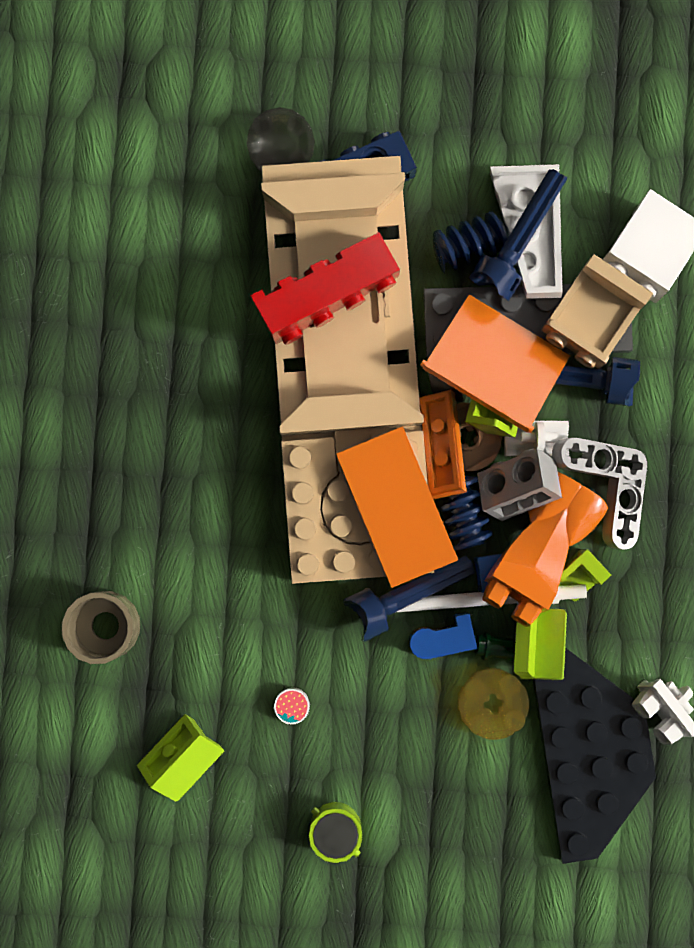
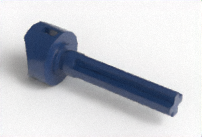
[469,169,567,302]
[555,357,640,406]
[343,555,475,642]

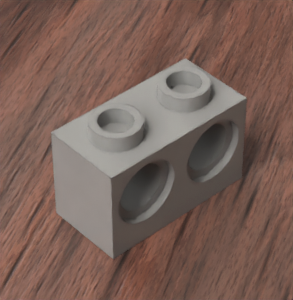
[477,448,562,521]

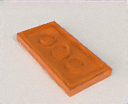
[336,426,458,588]

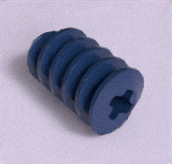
[433,212,508,274]
[438,475,493,551]

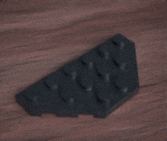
[533,648,656,864]

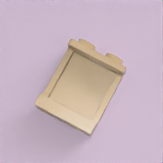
[541,254,653,369]

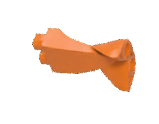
[482,472,608,627]

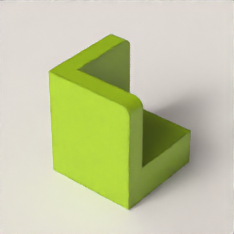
[465,399,518,438]
[559,549,611,601]

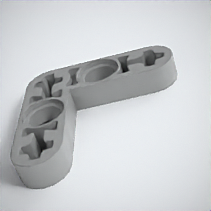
[552,438,647,549]

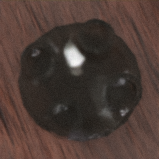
[247,107,315,172]

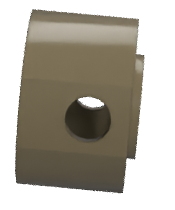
[62,591,140,664]

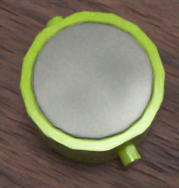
[309,802,362,863]

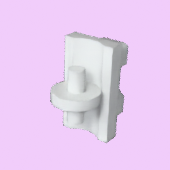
[504,421,569,457]
[632,679,694,745]

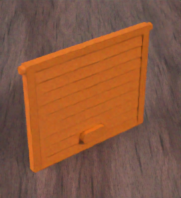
[420,294,570,433]

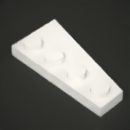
[490,164,562,299]

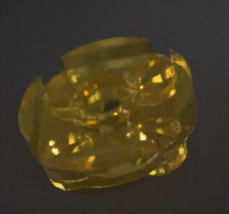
[458,668,529,740]

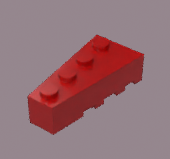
[250,232,400,345]

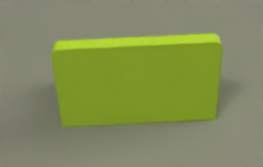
[514,602,567,680]
[137,714,224,801]

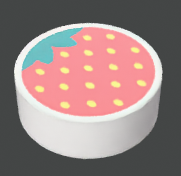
[274,687,310,724]

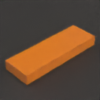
[419,390,467,499]

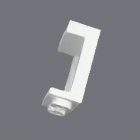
[603,189,694,303]

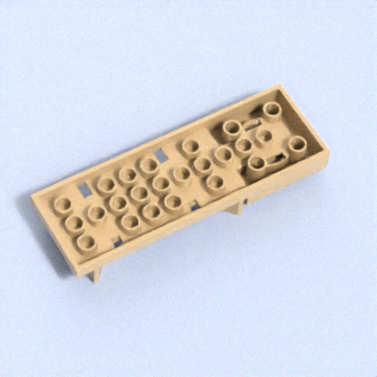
[261,156,434,584]

